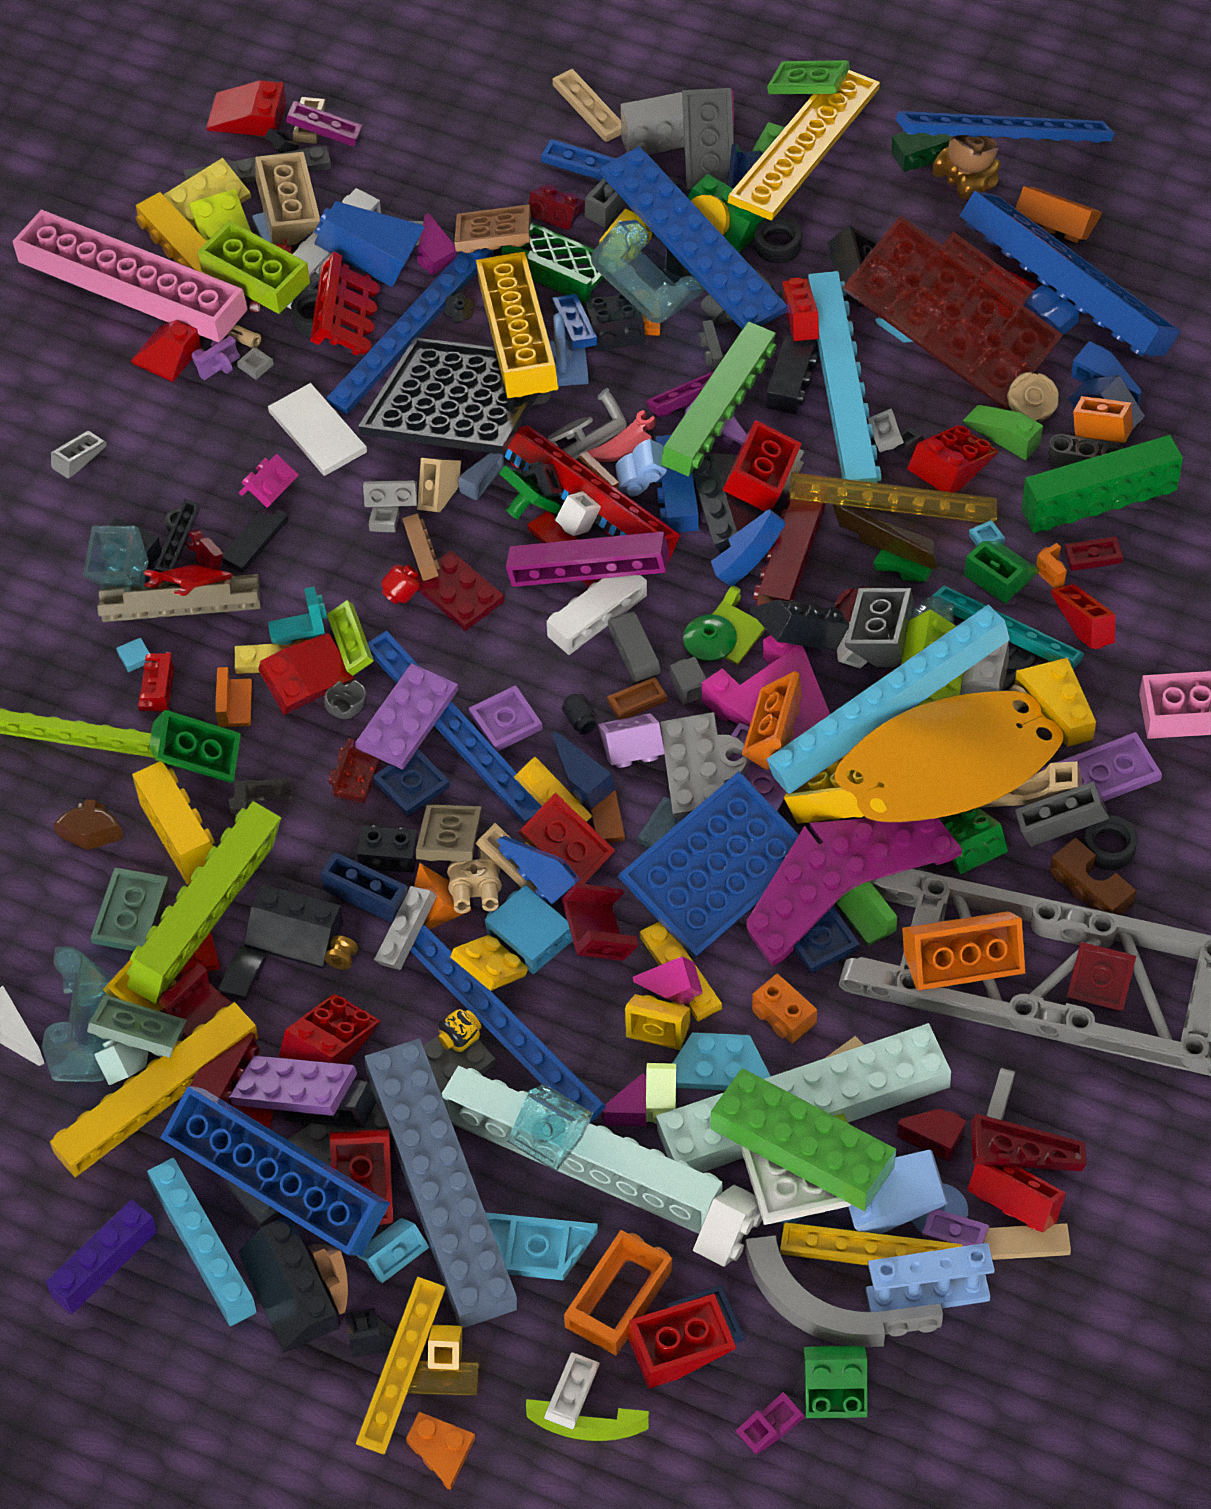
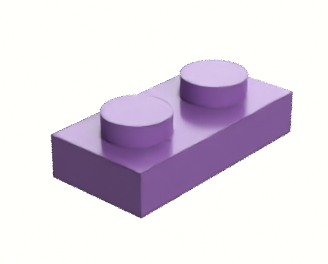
[922,1209,989,1246]

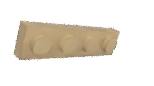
[552,69,621,142]

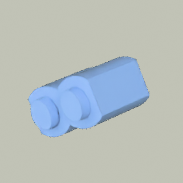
[615,439,667,497]

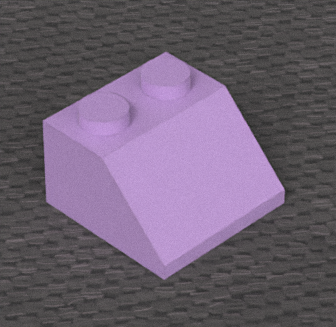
[598,713,665,768]

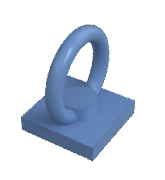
[549,313,589,386]

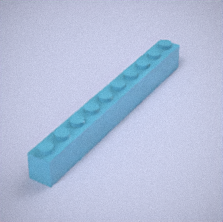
[808,271,881,495]
[767,605,1010,794]

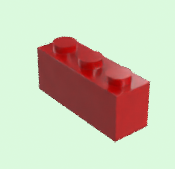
[782,277,819,341]
[967,1164,1066,1233]

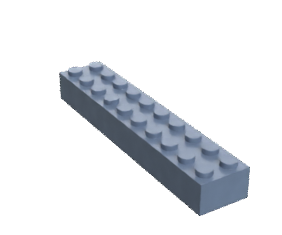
[365,1038,517,1328]

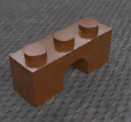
[1050,837,1136,915]

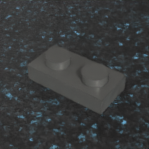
[699,320,723,372]

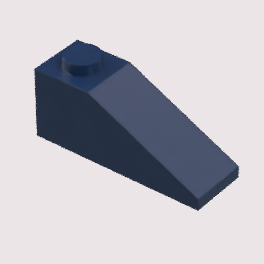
[552,731,615,809]

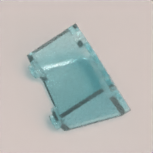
[591,220,705,323]
[42,947,113,1082]

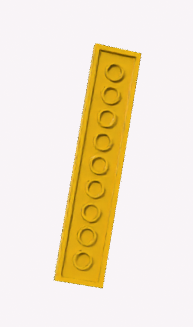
[728,70,880,221]

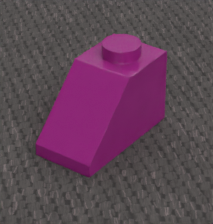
[417,213,457,275]

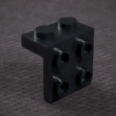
[586,293,645,351]

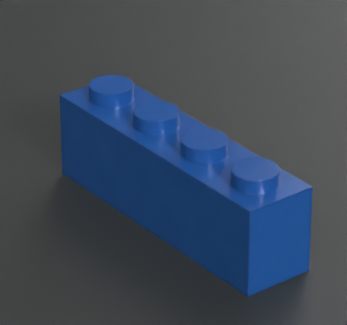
[655,435,699,533]

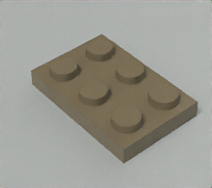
[416,805,482,862]

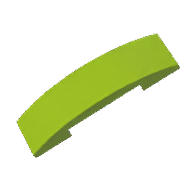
[526,1399,649,1441]

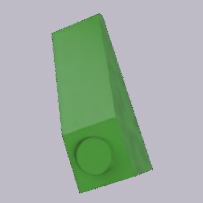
[963,405,1043,461]

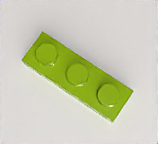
[327,600,374,676]

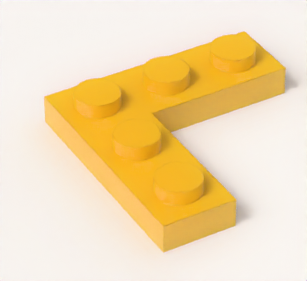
[514,757,592,845]

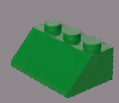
[688,174,765,253]
[149,710,241,783]

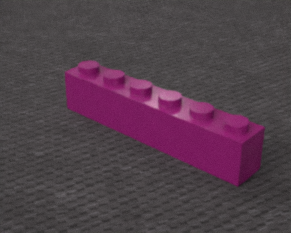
[506,532,669,587]

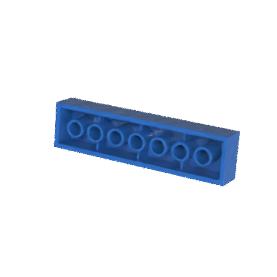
[161,1086,390,1256]

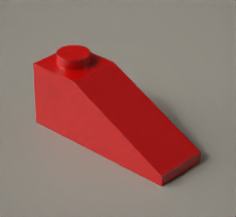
[1051,584,1116,649]

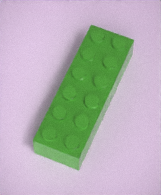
[711,1068,896,1212]

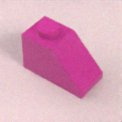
[633,957,703,1004]

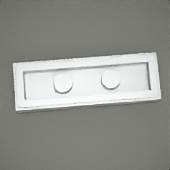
[544,1352,600,1429]

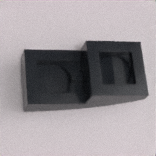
[219,946,268,1001]

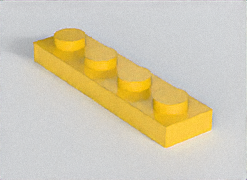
[640,922,722,1022]

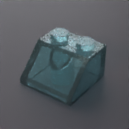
[83,526,148,586]
[507,1084,593,1171]

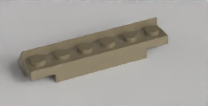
[97,574,260,622]

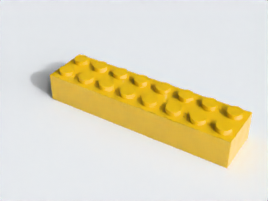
[476,252,558,398]

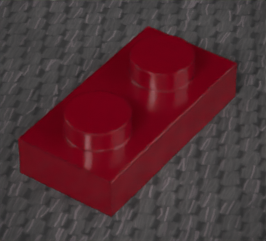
[1064,536,1123,571]

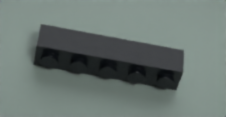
[155,499,200,572]

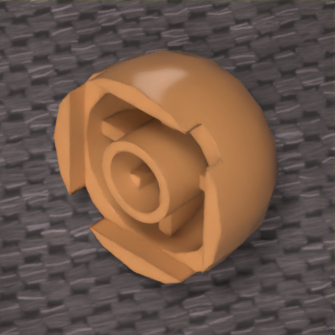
[948,135,998,174]

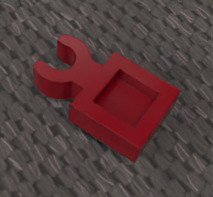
[186,530,223,570]

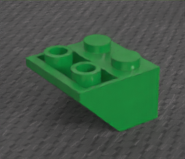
[964,541,1039,604]
[804,1346,867,1418]

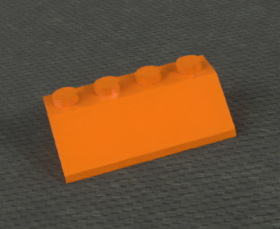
[902,911,1025,991]

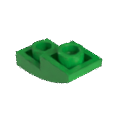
[873,549,933,582]

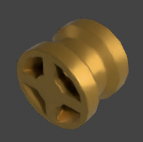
[324,935,358,970]

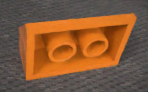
[1016,186,1102,243]
[742,671,802,771]

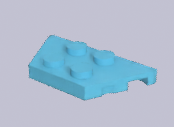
[672,1032,771,1090]
[485,1212,598,1280]

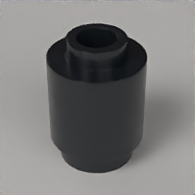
[561,694,598,734]

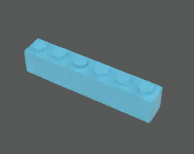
[147,1157,257,1327]

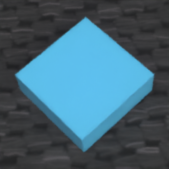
[969,520,1005,546]
[116,638,152,672]

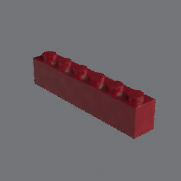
[754,481,828,605]

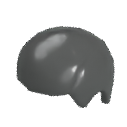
[323,680,367,719]

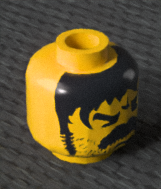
[438,1009,481,1052]

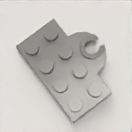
[660,712,749,819]

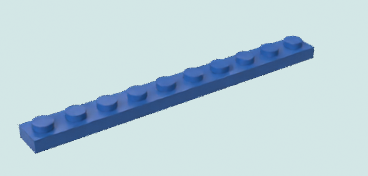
[895,111,1115,143]
[326,248,494,415]
[368,631,542,825]
[410,924,607,1124]

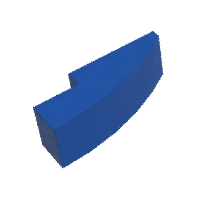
[711,509,786,586]

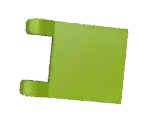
[705,586,766,666]

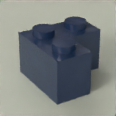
[1068,375,1145,428]

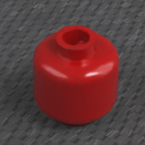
[381,564,420,604]

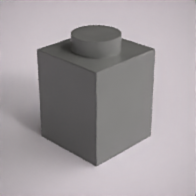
[670,657,706,705]

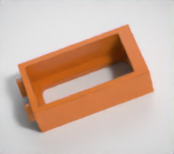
[564,1230,672,1356]

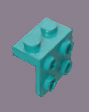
[268,587,327,645]

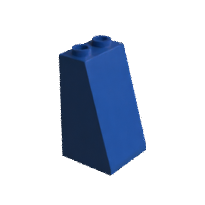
[314,201,425,287]

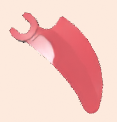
[588,410,656,462]

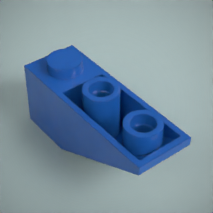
[496,836,581,904]

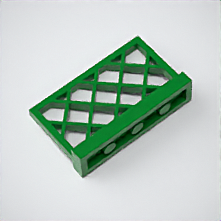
[502,223,617,303]

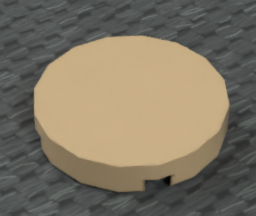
[1007,372,1059,422]

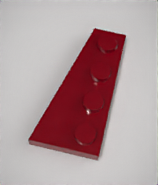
[971,1113,1087,1172]

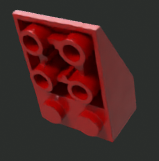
[907,425,998,495]
[279,993,380,1065]

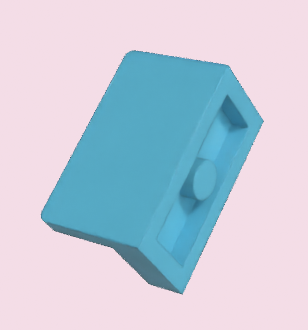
[357,1218,429,1283]

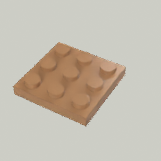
[454,205,531,253]

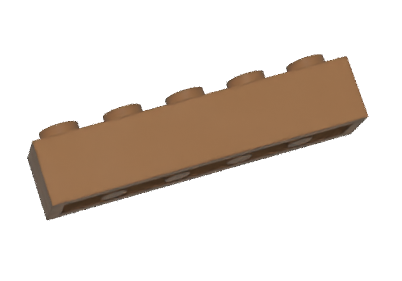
[402,513,440,581]

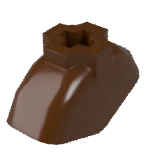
[53,799,123,849]

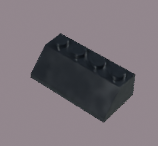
[692,453,765,553]
[238,1217,339,1353]

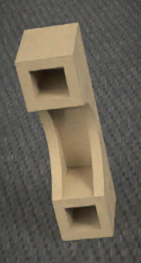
[978,761,1082,808]

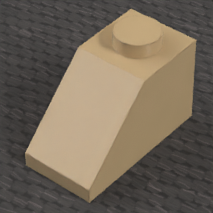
[417,458,461,512]

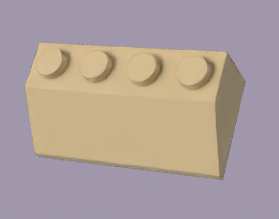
[255,152,320,245]

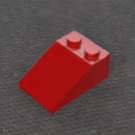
[206,80,286,136]
[258,633,355,715]
[330,1129,393,1224]
[627,1294,736,1389]

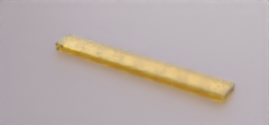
[789,472,997,524]

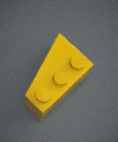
[1015,658,1096,747]

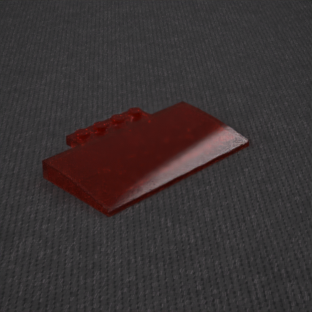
[842,215,1063,410]

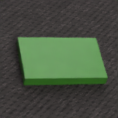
[767,60,850,94]

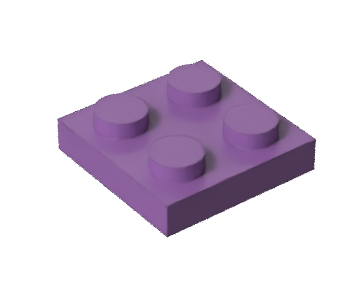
[469,685,543,752]

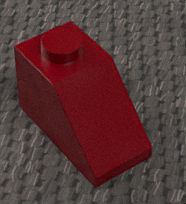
[897,1109,966,1162]

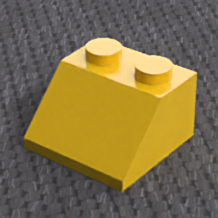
[625,994,690,1050]

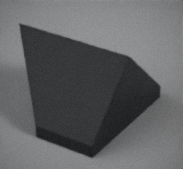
[345,1308,397,1358]

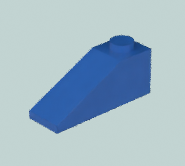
[1071,341,1142,406]

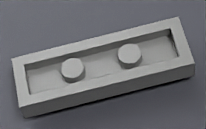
[374,886,437,970]

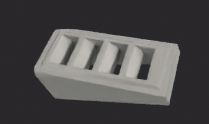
[51,431,106,478]

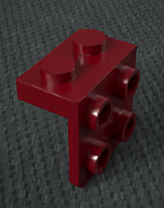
[158,963,233,1038]

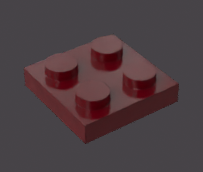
[1067,942,1137,1012]

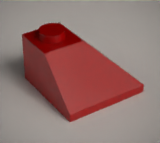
[131,320,201,382]

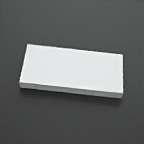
[268,383,367,476]

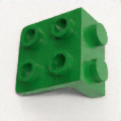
[939,807,1008,875]

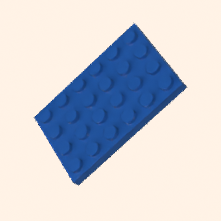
[618,771,799,959]

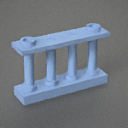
[866,1243,995,1312]

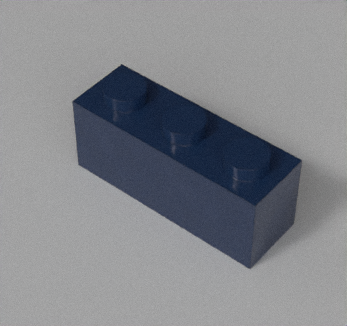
[320,852,408,923]

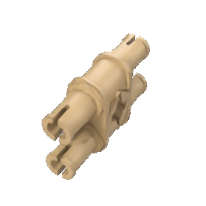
[447,848,502,913]

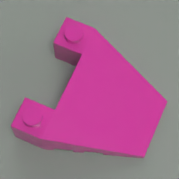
[702,635,830,743]

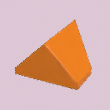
[414,863,471,929]

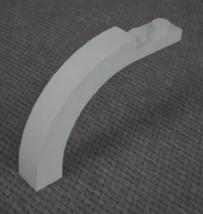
[746,1235,943,1347]

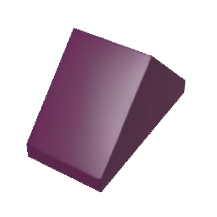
[601,1073,647,1127]

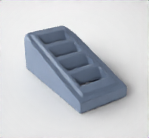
[458,453,504,500]

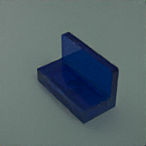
[728,144,763,189]

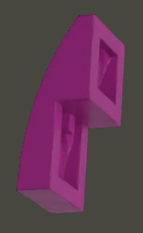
[736,1392,805,1454]

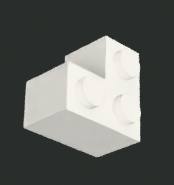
[693,1185,762,1267]

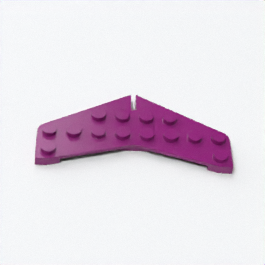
[747,818,962,967]

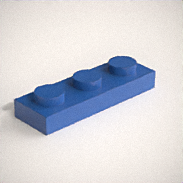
[541,139,616,180]
[552,294,597,349]

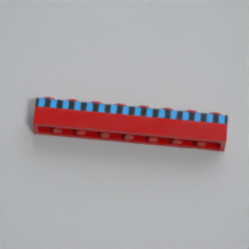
[503,425,680,561]

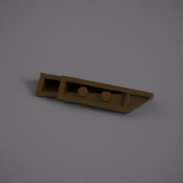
[833,504,937,570]

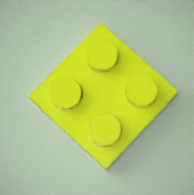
[188,189,251,241]

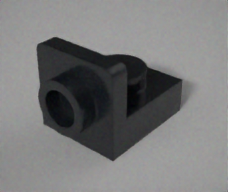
[521,461,563,497]

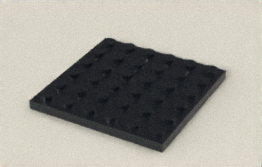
[358,337,557,455]

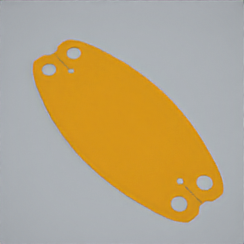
[835,691,1064,822]

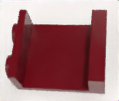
[562,883,638,961]

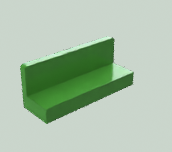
[835,881,897,946]

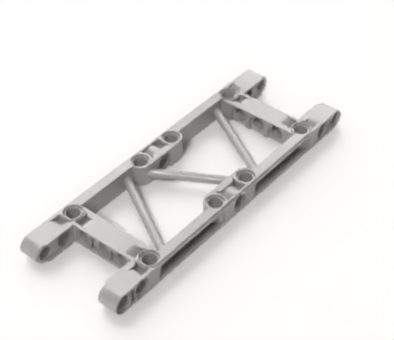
[839,869,1211,1076]

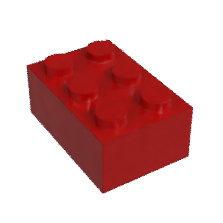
[722,420,802,512]

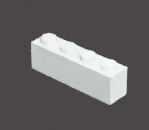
[547,575,647,655]

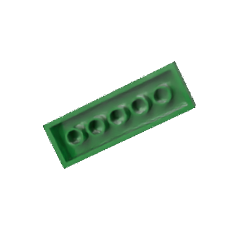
[1021,435,1183,533]

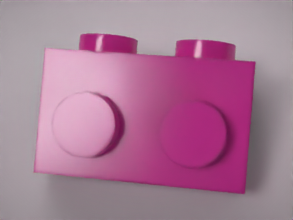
[239,454,299,508]

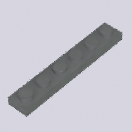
[184,145,331,184]

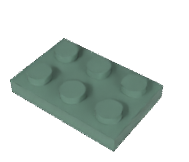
[91,868,170,951]
[87,995,187,1057]

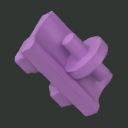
[192,335,240,380]

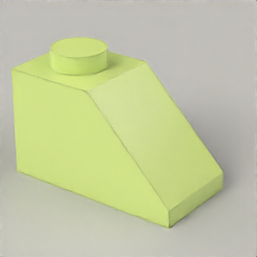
[646,1063,676,1124]

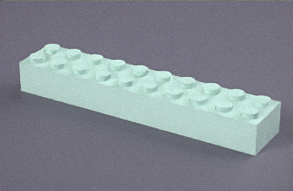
[656,1023,951,1173]
[442,1066,722,1234]

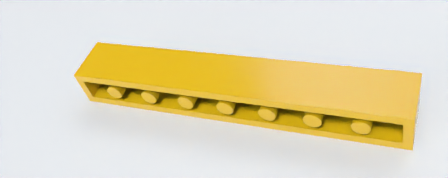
[50,1002,259,1177]

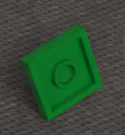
[499,465,562,520]

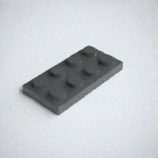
[682,88,735,189]

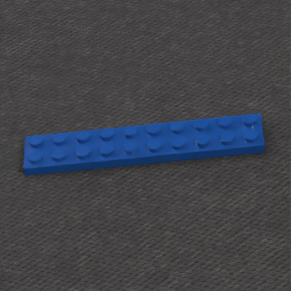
[600,146,787,330]

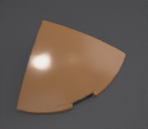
[307,1244,348,1314]

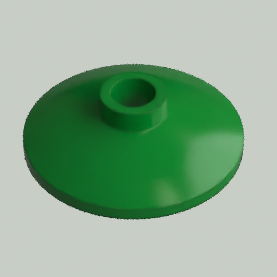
[683,614,737,662]

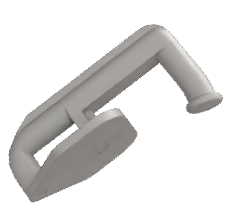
[547,388,626,459]

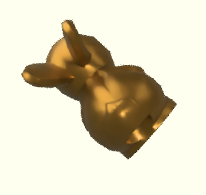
[932,147,1000,200]

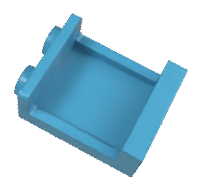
[485,885,573,975]

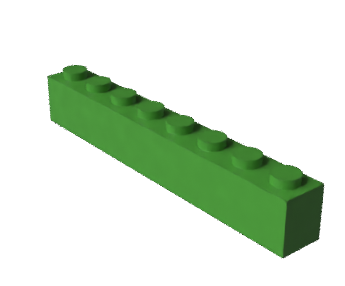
[661,321,777,477]

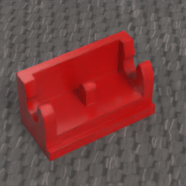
[138,652,174,712]

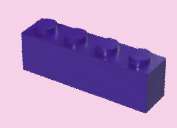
[46,1199,157,1314]

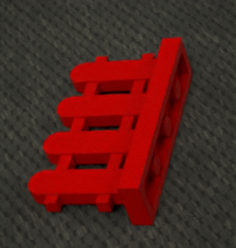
[310,252,380,356]

